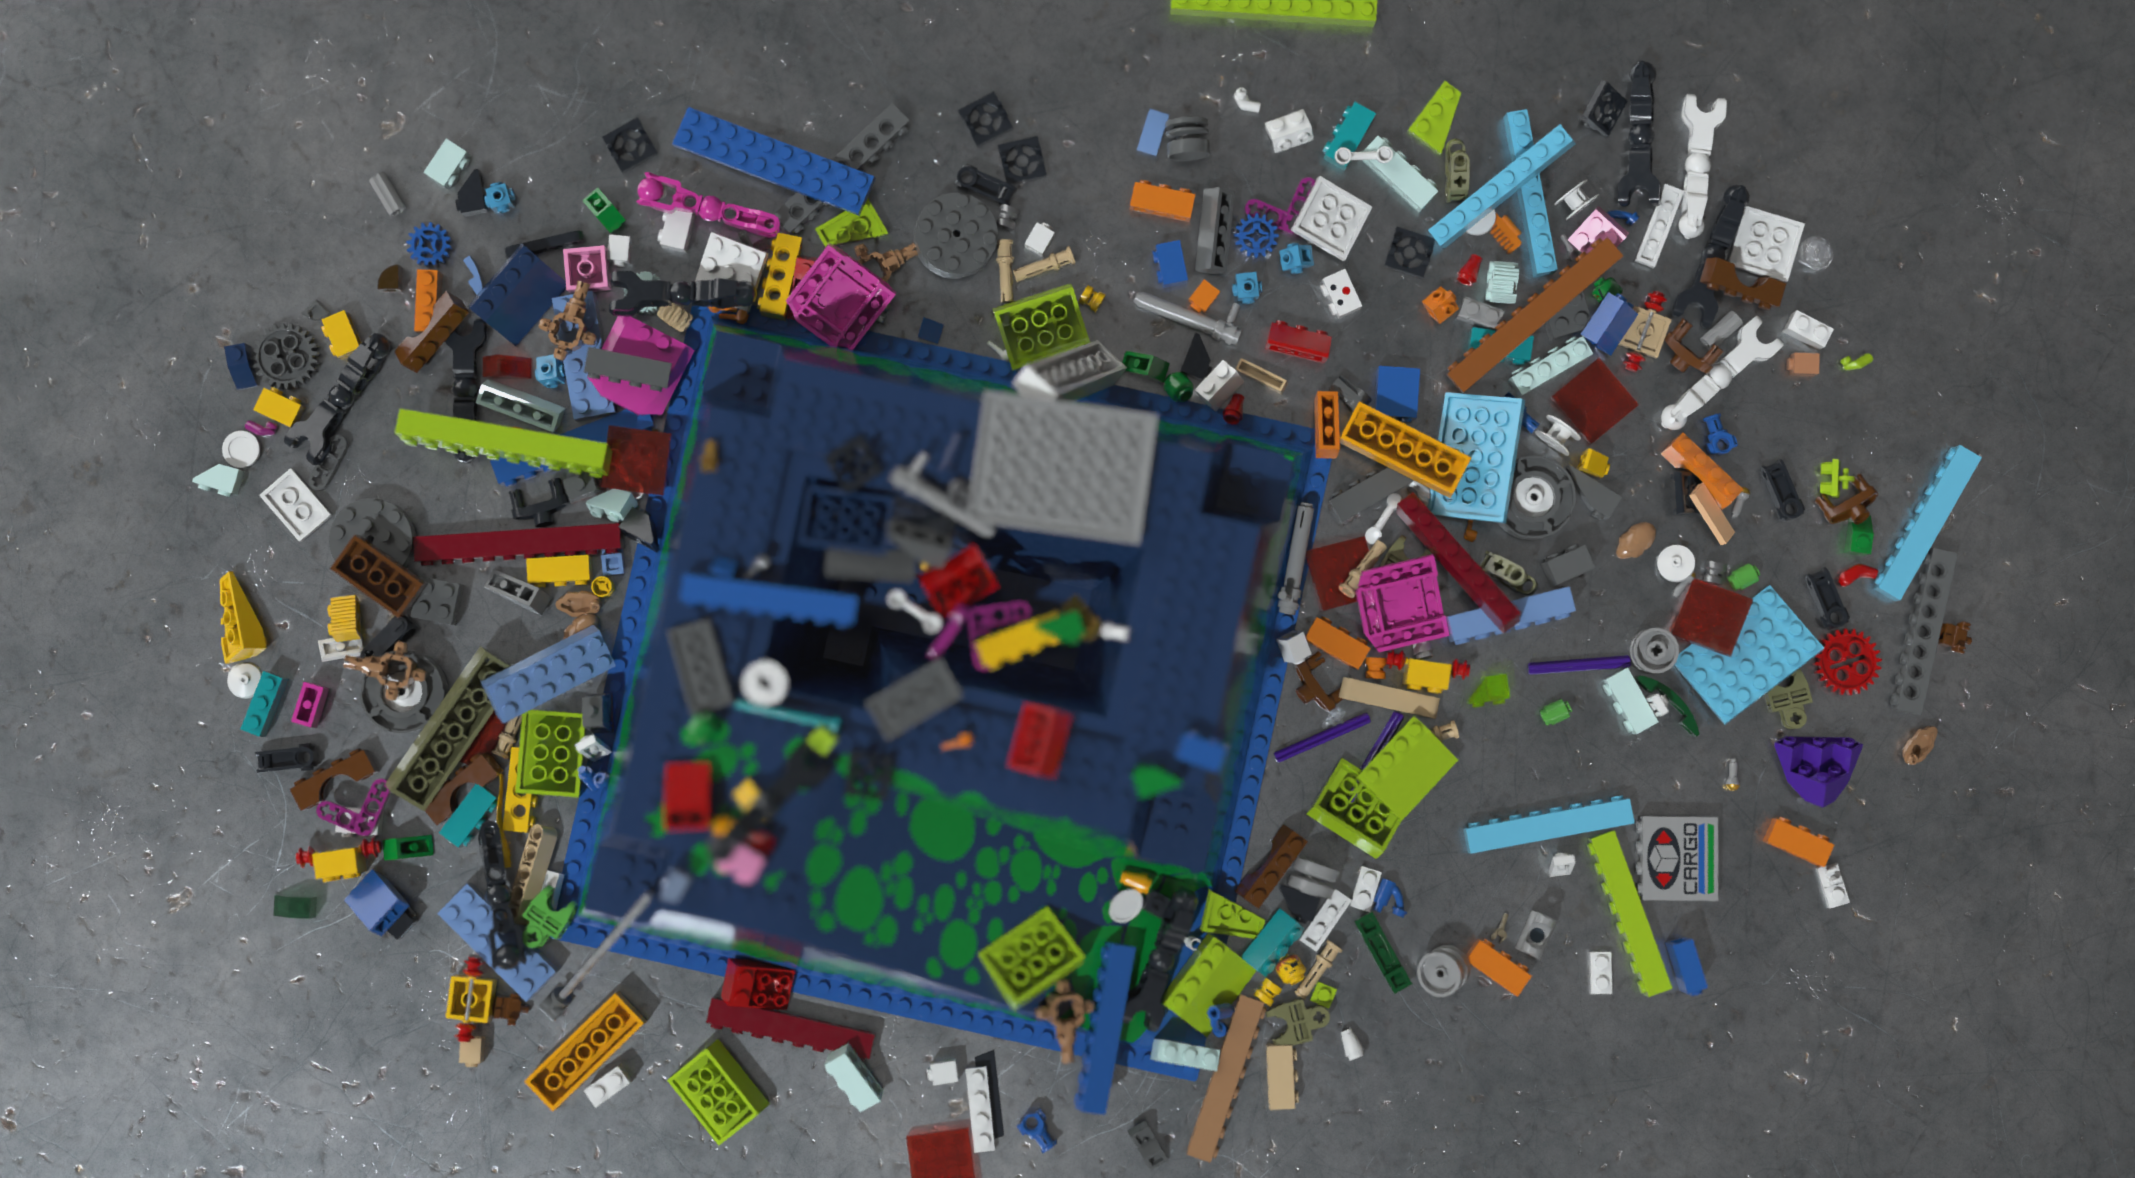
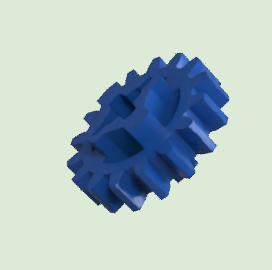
[1234,213,1279,258]
[406,222,453,268]

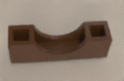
[1700,257,1786,310]
[394,291,469,373]
[290,748,380,811]
[425,752,504,826]
[1235,824,1308,909]

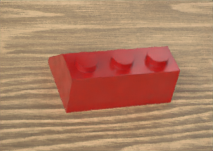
[1265,320,1332,363]
[918,544,999,619]
[1007,703,1072,779]

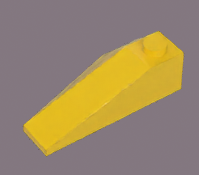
[220,571,267,664]

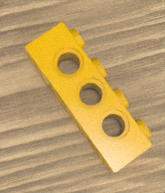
[757,233,803,321]
[502,747,538,833]

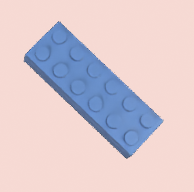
[552,291,618,422]
[1446,587,1576,645]
[480,625,616,724]
[437,883,560,1002]

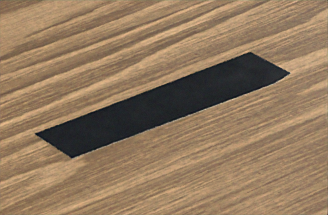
[975,1050,1004,1139]

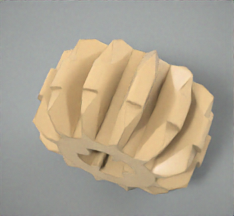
[657,303,693,332]

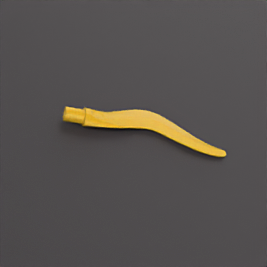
[496,773,511,868]

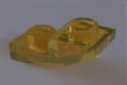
[1060,594,1103,642]

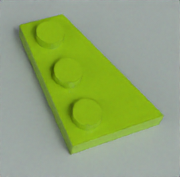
[1408,81,1461,155]
[815,198,889,247]
[1200,889,1265,939]

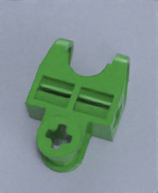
[522,885,578,948]

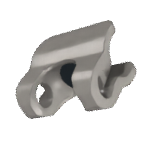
[1515,910,1557,960]

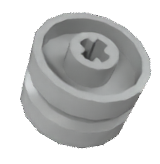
[1628,628,1679,674]
[1288,857,1340,899]
[1417,945,1471,997]

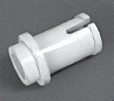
[1101,622,1131,641]

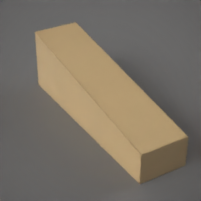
[1235,358,1288,395]

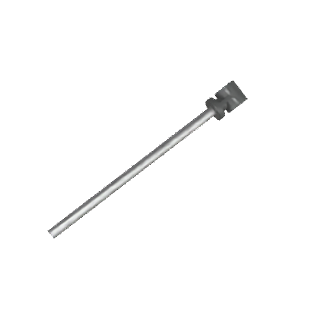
[538,891,654,1021]

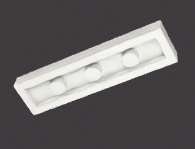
[1634,184,1684,268]
[966,1066,995,1153]

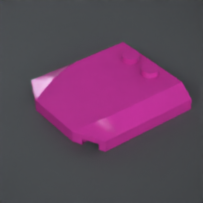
[786,243,896,350]
[587,316,695,415]
[1356,555,1450,652]

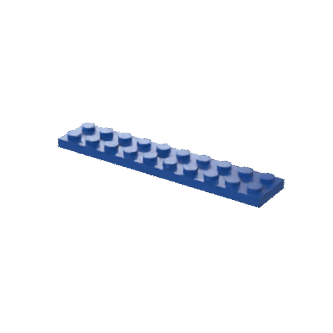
[672,107,876,216]

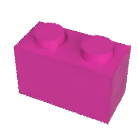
[291,682,330,728]

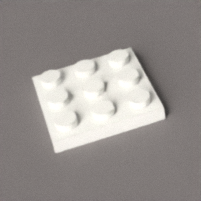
[1291,176,1372,261]
[1728,206,1805,283]
[695,232,769,312]

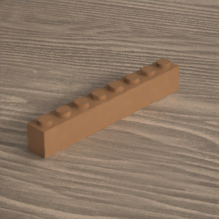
[1186,993,1267,1163]

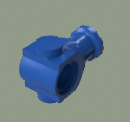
[1703,413,1738,455]
[1016,1109,1058,1153]

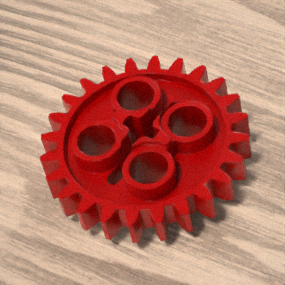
[1812,628,1882,696]

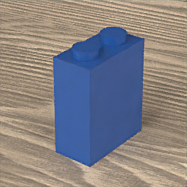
[1581,292,1638,356]
[1374,366,1420,423]
[344,869,410,937]
[1665,937,1708,996]

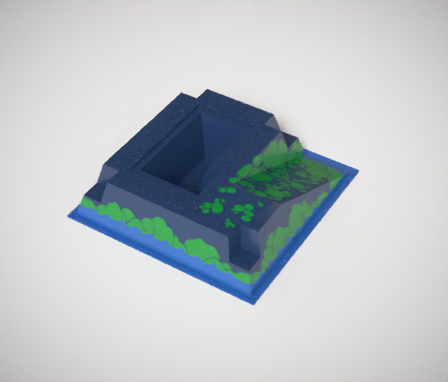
[549,305,1332,1081]

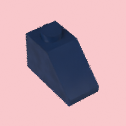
[224,343,258,390]

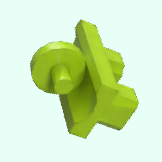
[1820,459,1855,498]

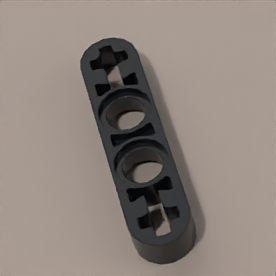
[504,230,585,259]

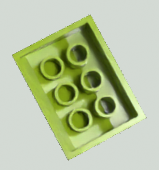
[992,283,1090,370]
[515,710,586,797]
[1356,716,1458,821]
[1306,758,1401,859]
[978,907,1085,1011]
[1160,933,1257,1037]
[667,1039,770,1145]

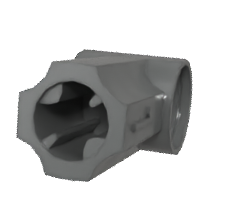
[1329,375,1372,412]

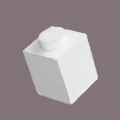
[1025,223,1055,257]
[607,234,633,267]
[1276,630,1311,664]
[927,1059,959,1086]

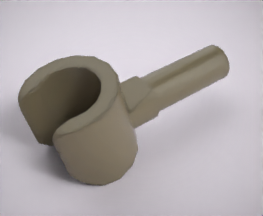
[1491,913,1509,944]

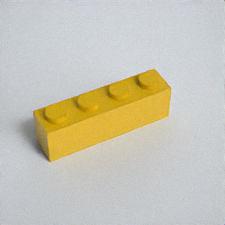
[974,611,1060,669]

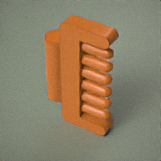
[1490,213,1522,254]

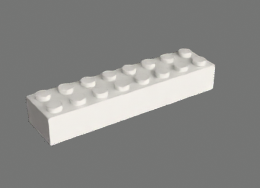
[1012,340,1127,403]

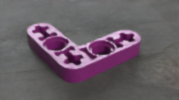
[1244,177,1316,235]
[968,602,1031,670]
[926,604,971,662]
[316,778,391,836]

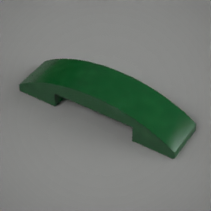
[1634,675,1700,737]
[1354,911,1412,994]

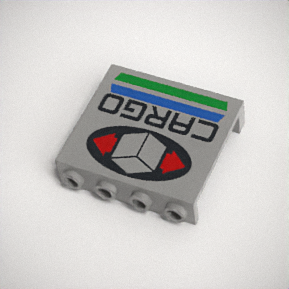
[1636,816,1718,901]

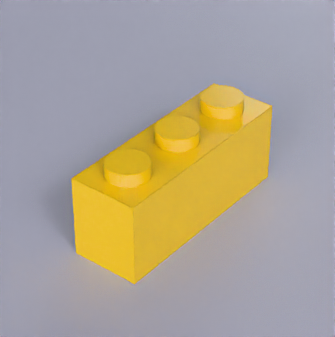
[526,555,593,588]

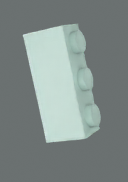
[1603,668,1658,734]
[1150,1038,1220,1071]
[825,1043,884,1112]

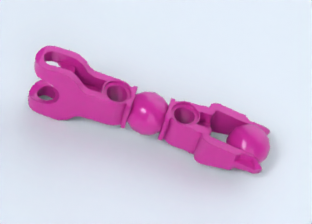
[636,172,780,239]

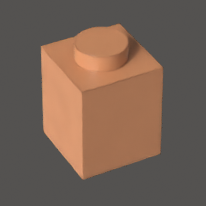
[1786,353,1820,377]

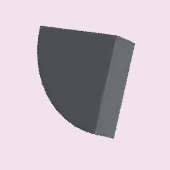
[302,299,332,321]

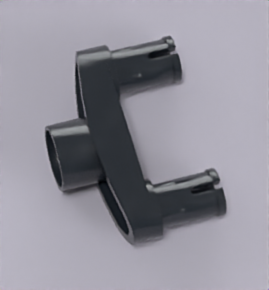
[508,478,569,528]

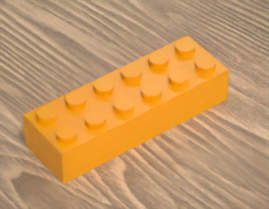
[1340,402,1471,499]
[524,991,647,1112]

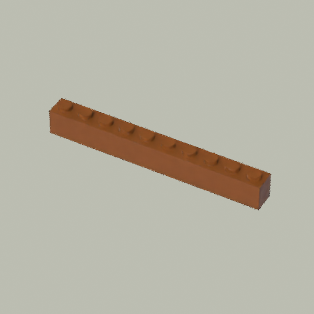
[1446,237,1623,393]

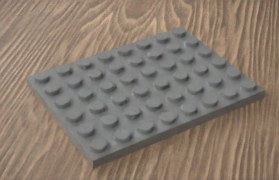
[966,391,1158,545]

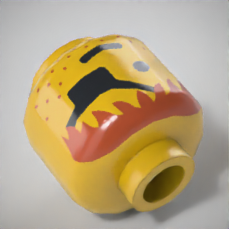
[1275,953,1306,986]

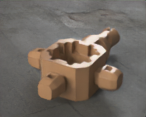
[855,242,918,282]
[538,280,597,361]
[343,642,427,701]
[1035,979,1094,1063]

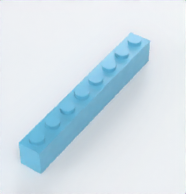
[1503,109,1558,278]
[1428,125,1576,249]
[1873,445,1982,601]
[1463,795,1635,854]

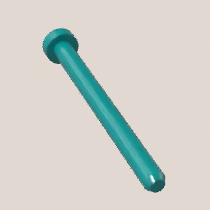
[735,700,840,733]

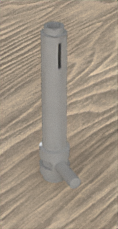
[1134,291,1242,345]
[890,452,996,537]
[1278,502,1314,615]

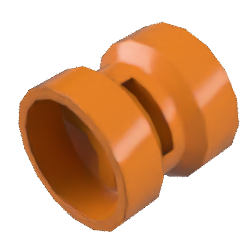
[1365,657,1386,679]

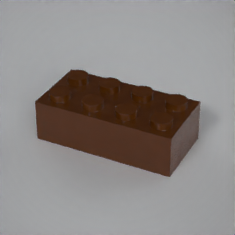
[330,535,427,618]

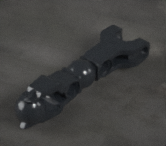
[1618,60,1662,207]
[1671,185,1750,329]
[609,271,757,317]
[444,318,488,463]
[284,333,391,465]
[707,741,834,863]
[478,821,527,970]
[1122,886,1198,1032]

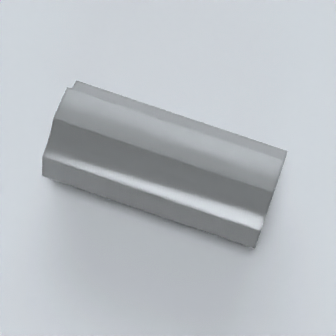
[369,172,406,217]
[1700,310,1743,350]

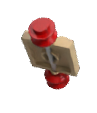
[1618,291,1672,372]

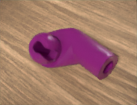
[245,420,278,436]

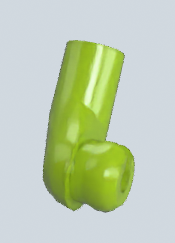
[1840,353,1873,370]

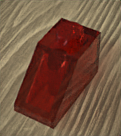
[483,354,532,379]

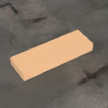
[1689,482,1735,545]

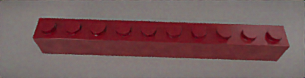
[413,523,624,566]

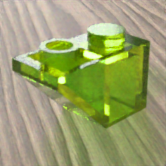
[1466,674,1510,708]

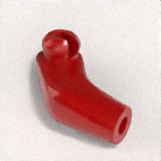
[1838,564,1878,587]

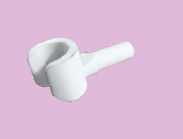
[987,340,1009,361]
[1183,936,1201,951]

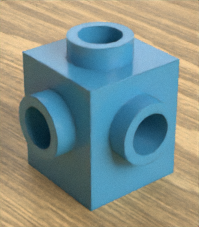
[484,182,516,214]
[1279,243,1314,274]
[1232,272,1262,304]
[535,354,566,388]

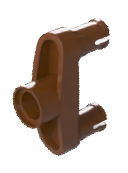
[1665,318,1724,374]
[1815,474,1879,524]
[1295,651,1343,712]

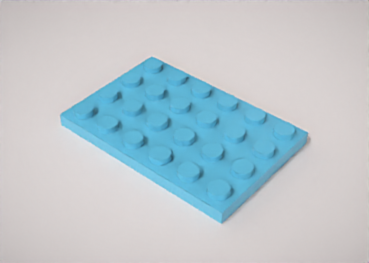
[1427,392,1525,523]
[1674,585,1824,725]

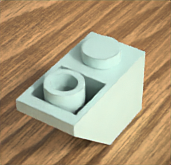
[192,464,245,497]
[585,488,638,523]

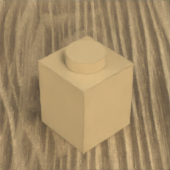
[459,1036,485,1067]

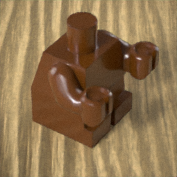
[1938,621,1972,654]
[493,993,529,1026]

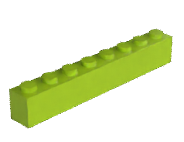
[1587,830,1673,997]

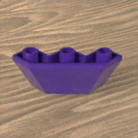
[1774,736,1863,808]

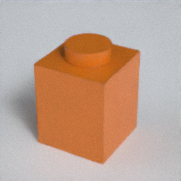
[1188,279,1221,314]

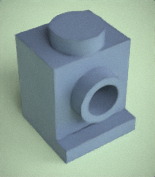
[661,866,693,903]

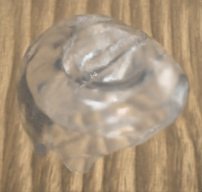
[1796,236,1833,270]

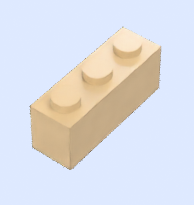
[1266,1044,1299,1110]

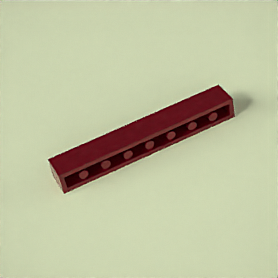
[1396,492,1521,634]
[706,996,876,1062]

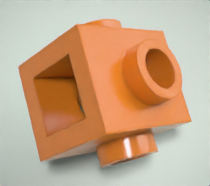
[1422,286,1459,324]

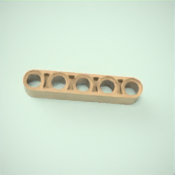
[1339,677,1440,719]
[504,824,558,926]

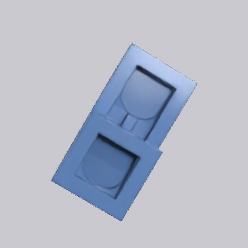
[1137,108,1169,156]
[463,255,485,295]
[601,549,624,576]

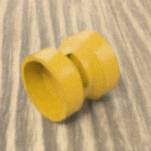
[1078,285,1106,313]
[591,576,615,598]
[1254,978,1282,1007]

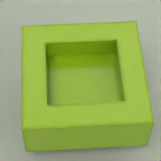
[807,724,839,755]
[1310,981,1337,1009]

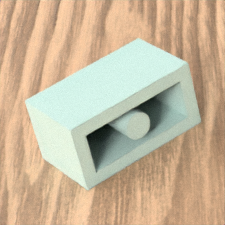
[423,139,471,189]

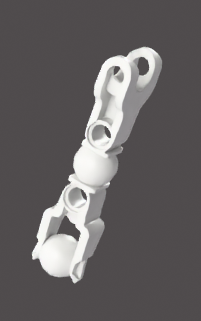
[1678,94,1727,239]
[1661,316,1784,430]

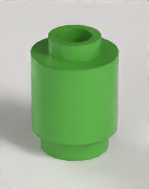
[1727,563,1760,591]
[1539,699,1572,726]

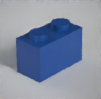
[1152,240,1188,288]
[1174,731,1227,773]

